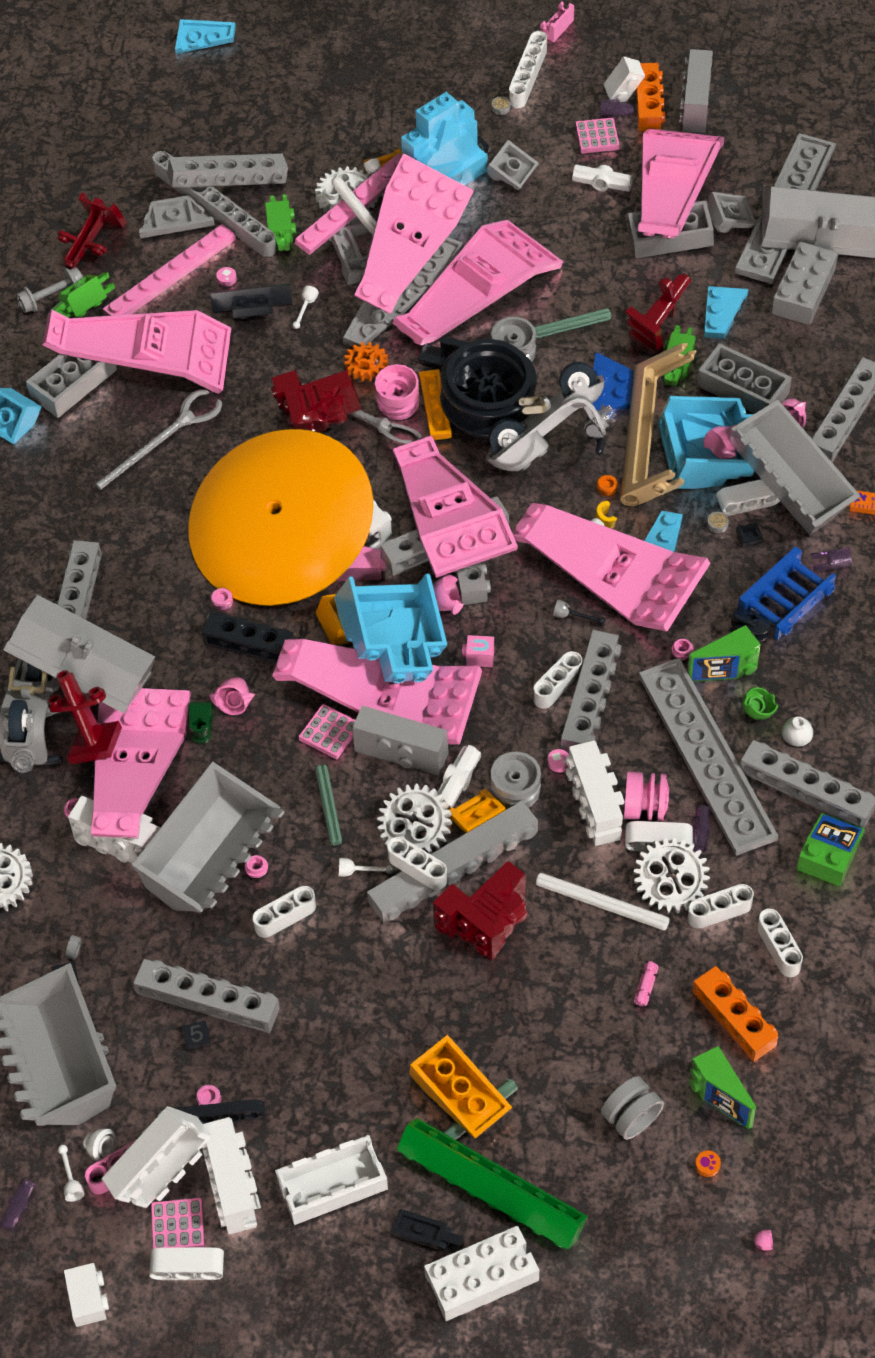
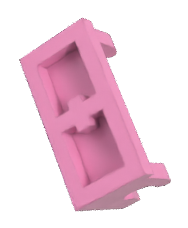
[540,1,574,42]

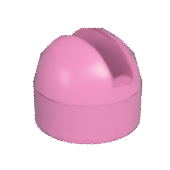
[754,1229,773,1251]

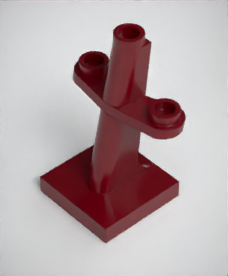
[57,193,127,270]
[625,273,692,355]
[48,670,122,765]

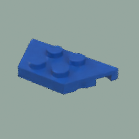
[587,353,634,419]

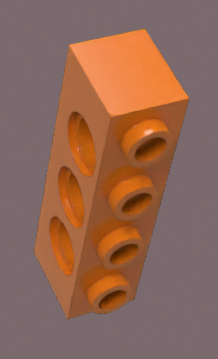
[636,63,665,131]
[692,966,778,1062]

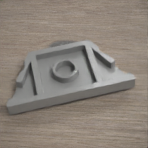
[139,195,215,238]

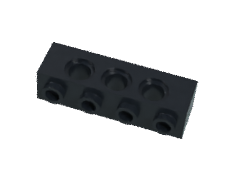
[202,611,294,663]

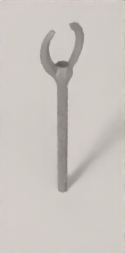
[302,384,421,444]
[95,390,222,490]

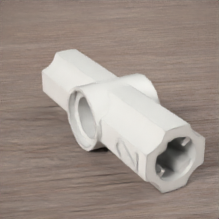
[572,165,633,192]
[437,745,481,810]

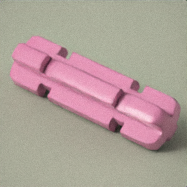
[634,961,658,1007]

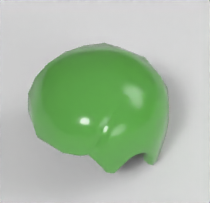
[742,687,778,721]

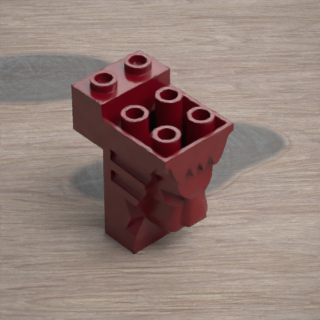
[271,370,362,433]
[433,861,527,960]

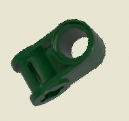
[189,701,213,745]

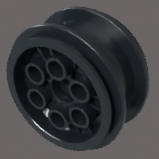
[440,339,537,439]

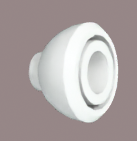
[781,717,813,746]
[83,1129,117,1162]

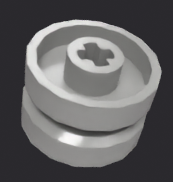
[491,317,536,362]
[491,751,541,809]
[601,1076,664,1140]

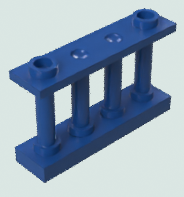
[737,546,836,640]

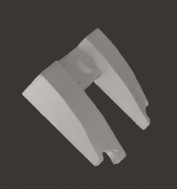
[328,210,373,285]

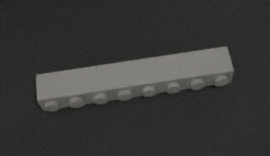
[367,801,538,923]

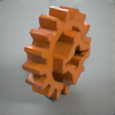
[344,342,388,382]

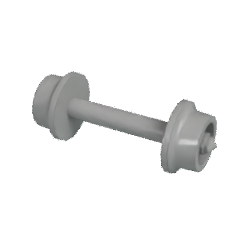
[16,267,84,313]

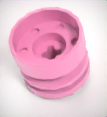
[375,364,420,420]
[624,771,669,822]

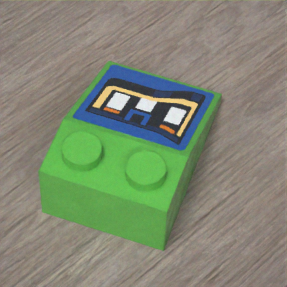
[688,625,761,682]
[797,813,865,887]
[689,1046,756,1129]

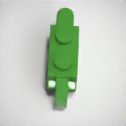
[265,194,296,251]
[51,272,115,318]
[663,325,696,386]

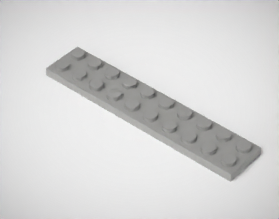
[735,133,836,284]
[639,658,778,856]

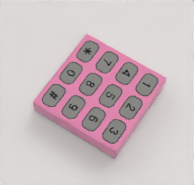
[575,118,619,154]
[299,704,355,760]
[152,1198,205,1249]

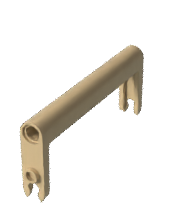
[620,343,696,507]

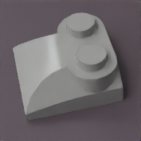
[487,140,539,190]
[708,192,756,233]

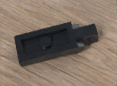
[391,1209,463,1251]

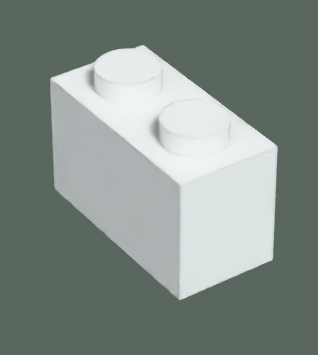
[603,56,645,104]
[64,1263,109,1327]

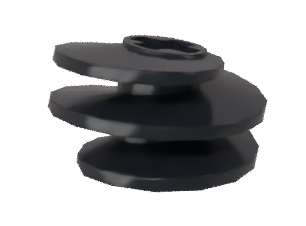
[729,609,771,642]

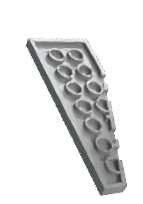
[343,232,464,347]

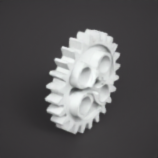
[315,166,378,213]
[377,784,452,854]
[633,837,710,914]
[0,843,33,911]

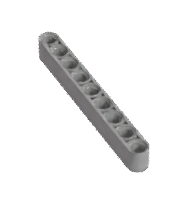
[152,151,277,257]

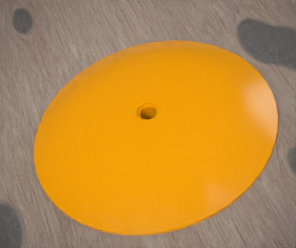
[189,429,374,606]

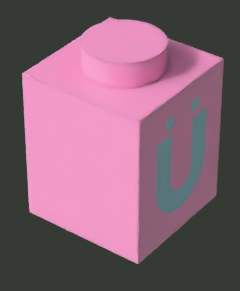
[462,635,494,667]

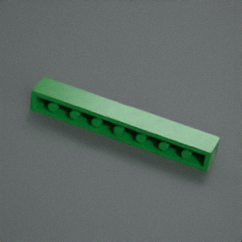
[396,1118,588,1249]

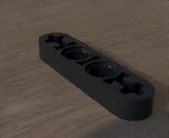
[174,1099,265,1124]

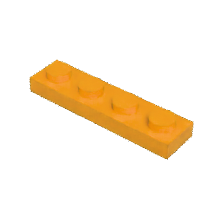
[419,369,451,440]

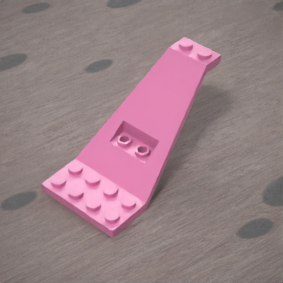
[638,129,724,239]
[354,154,474,314]
[393,220,563,345]
[42,310,231,394]
[393,436,518,578]
[512,503,710,632]
[272,639,482,744]
[91,688,191,839]

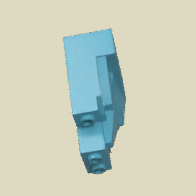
[401,92,488,186]
[658,396,754,489]
[334,574,447,684]

